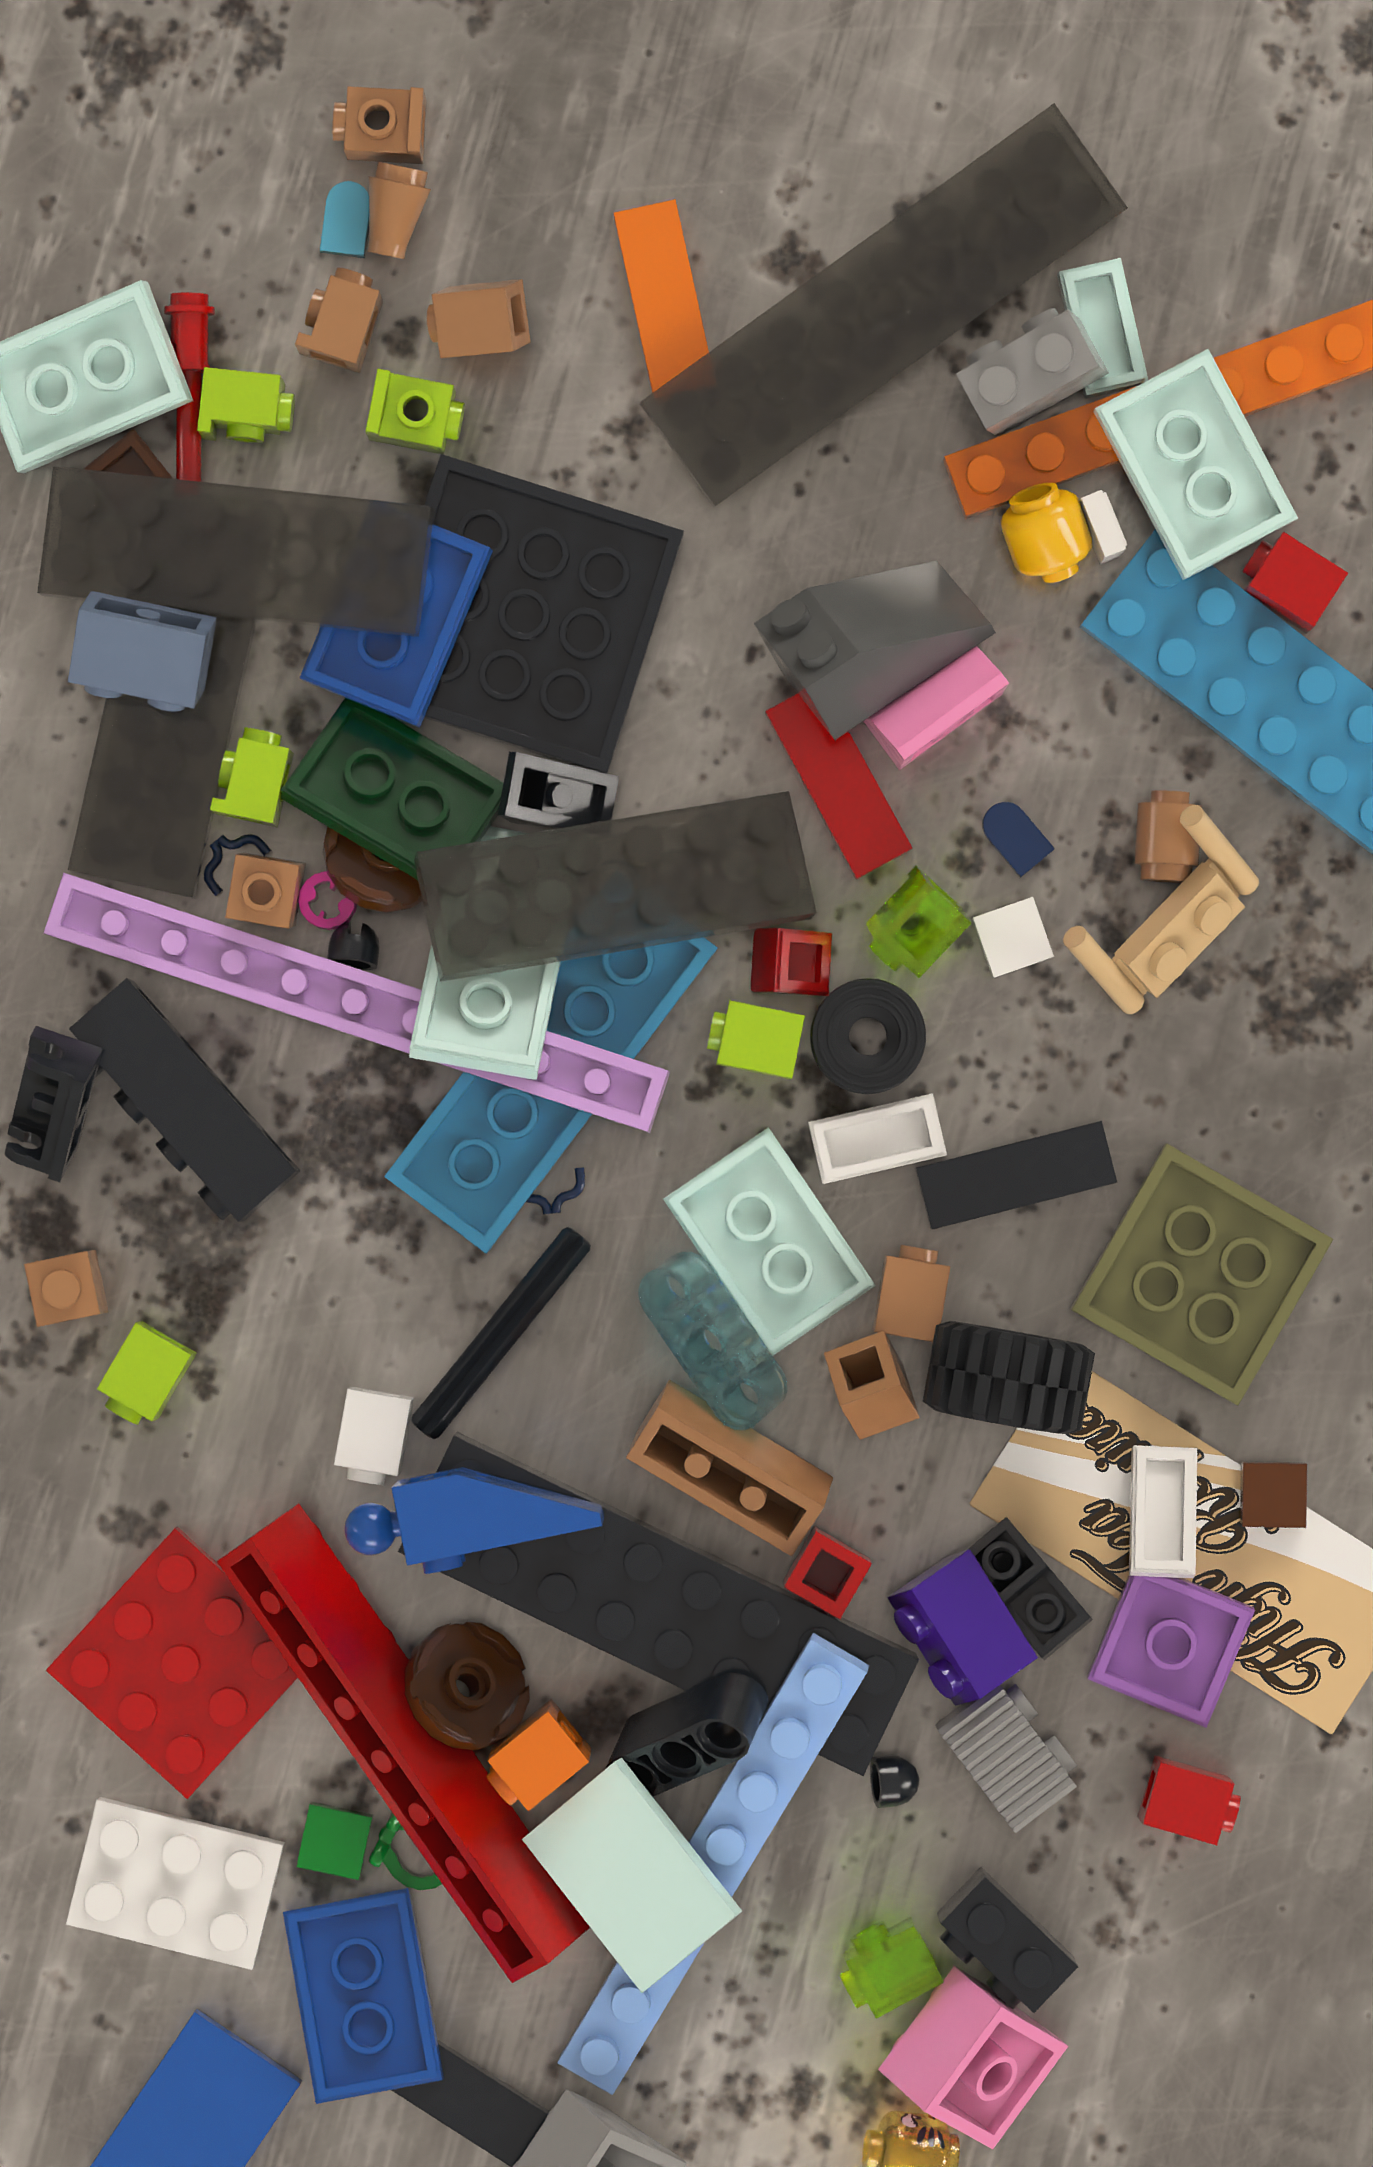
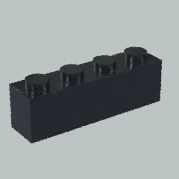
[69,978,300,1222]

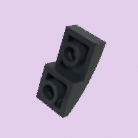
[969,1517,1093,1661]

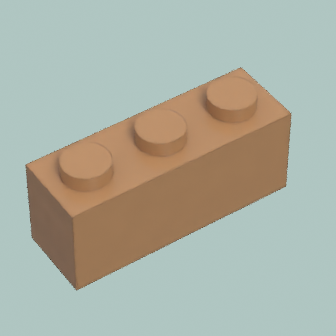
[626,1379,833,1556]

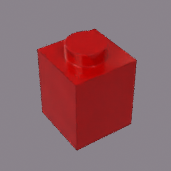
[1242,532,1348,634]
[783,1526,872,1619]
[1137,1755,1241,1846]

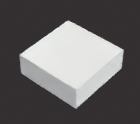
[1080,490,1127,565]
[972,897,1054,978]

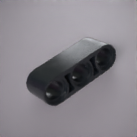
[606,1673,769,1797]

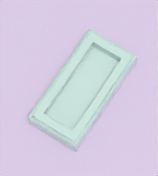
[1057,258,1148,399]

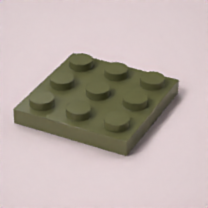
[1070,1143,1334,1406]

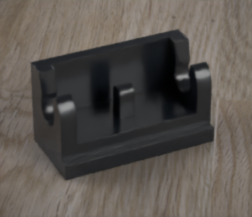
[4,1026,103,1183]

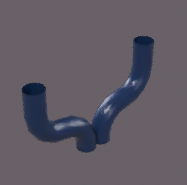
[203,834,272,896]
[526,1167,585,1214]

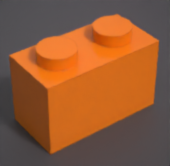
[487,1698,592,1811]

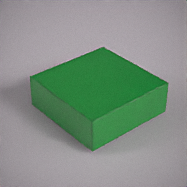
[296,1802,373,1880]

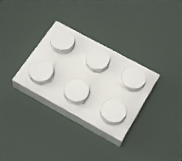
[66,1797,285,1970]

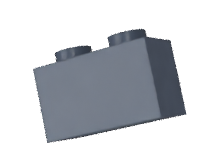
[68,591,217,711]

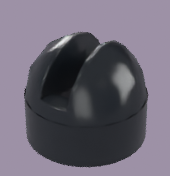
[327,921,379,970]
[870,1755,920,1808]

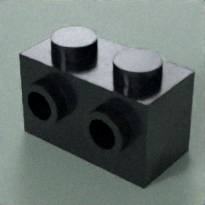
[937,1867,1078,2013]

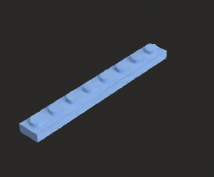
[557,1633,869,2095]

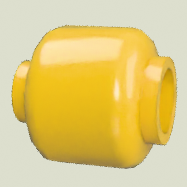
[1001,483,1093,583]

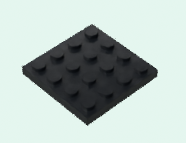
[420,454,684,774]

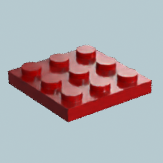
[46,1527,298,1799]

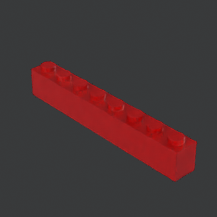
[217,1503,590,1983]

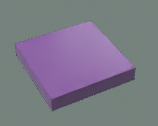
[1087,1576,1255,1728]

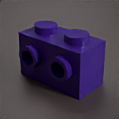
[887,1549,1038,1706]

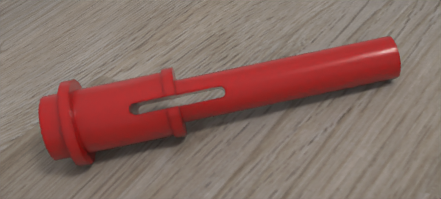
[164,292,215,500]

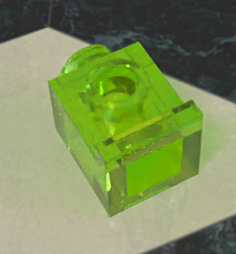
[865,865,972,978]

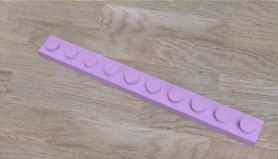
[44,873,670,1133]

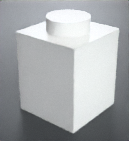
[334,1387,414,1485]

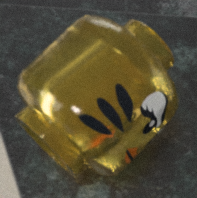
[862,2111,960,2167]

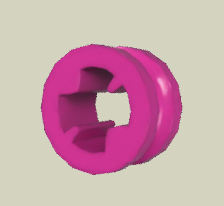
[298,871,357,930]

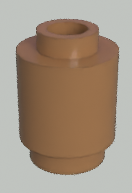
[1135,790,1202,883]

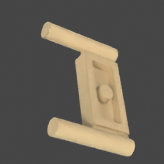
[1063,805,1259,1014]

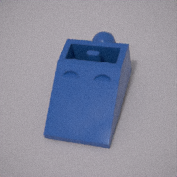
[345,1467,604,1574]

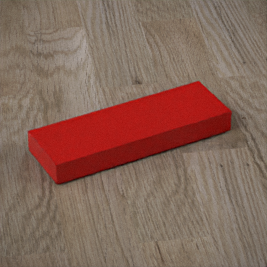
[765,693,913,880]

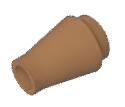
[367,162,431,259]

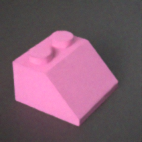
[863,646,1009,770]
[878,1966,1069,2149]

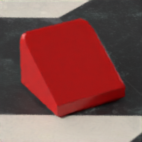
[750,928,832,996]

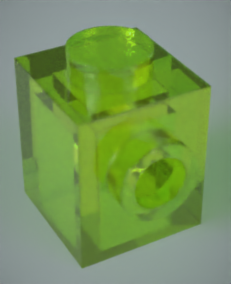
[839,1917,944,2019]

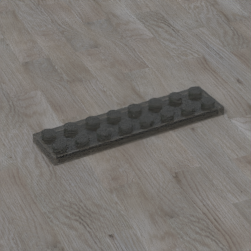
[639,103,1128,508]

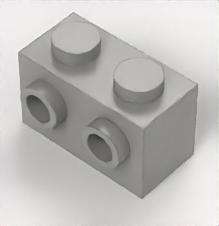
[956,308,1109,436]

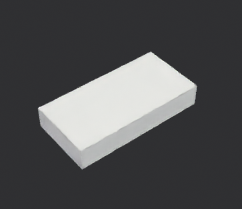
[808,1093,947,1184]
[1129,1445,1197,1578]

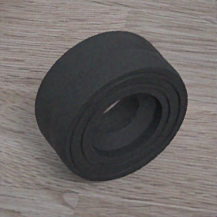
[810,978,926,1094]

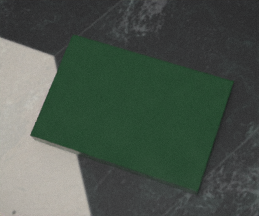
[281,698,503,895]

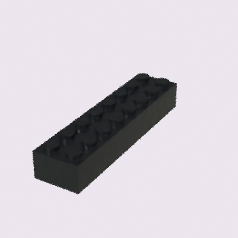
[398,1432,919,1776]

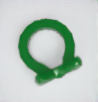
[368,1812,442,1890]

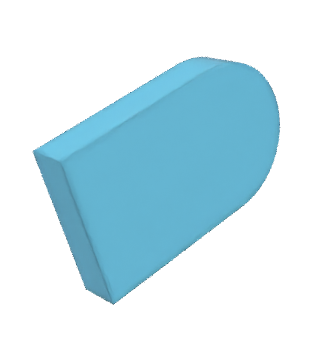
[320,181,369,258]

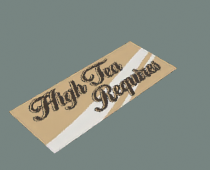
[970,1371,1373,1734]

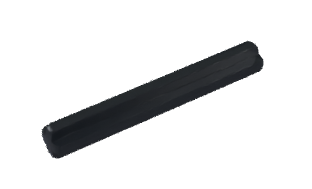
[411,1227,591,1439]

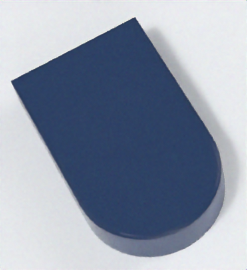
[982,802,1055,878]

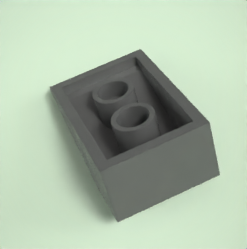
[754,561,996,740]

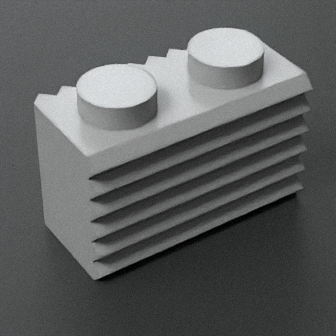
[935,1684,1077,1833]

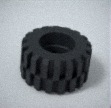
[923,1321,1095,1434]

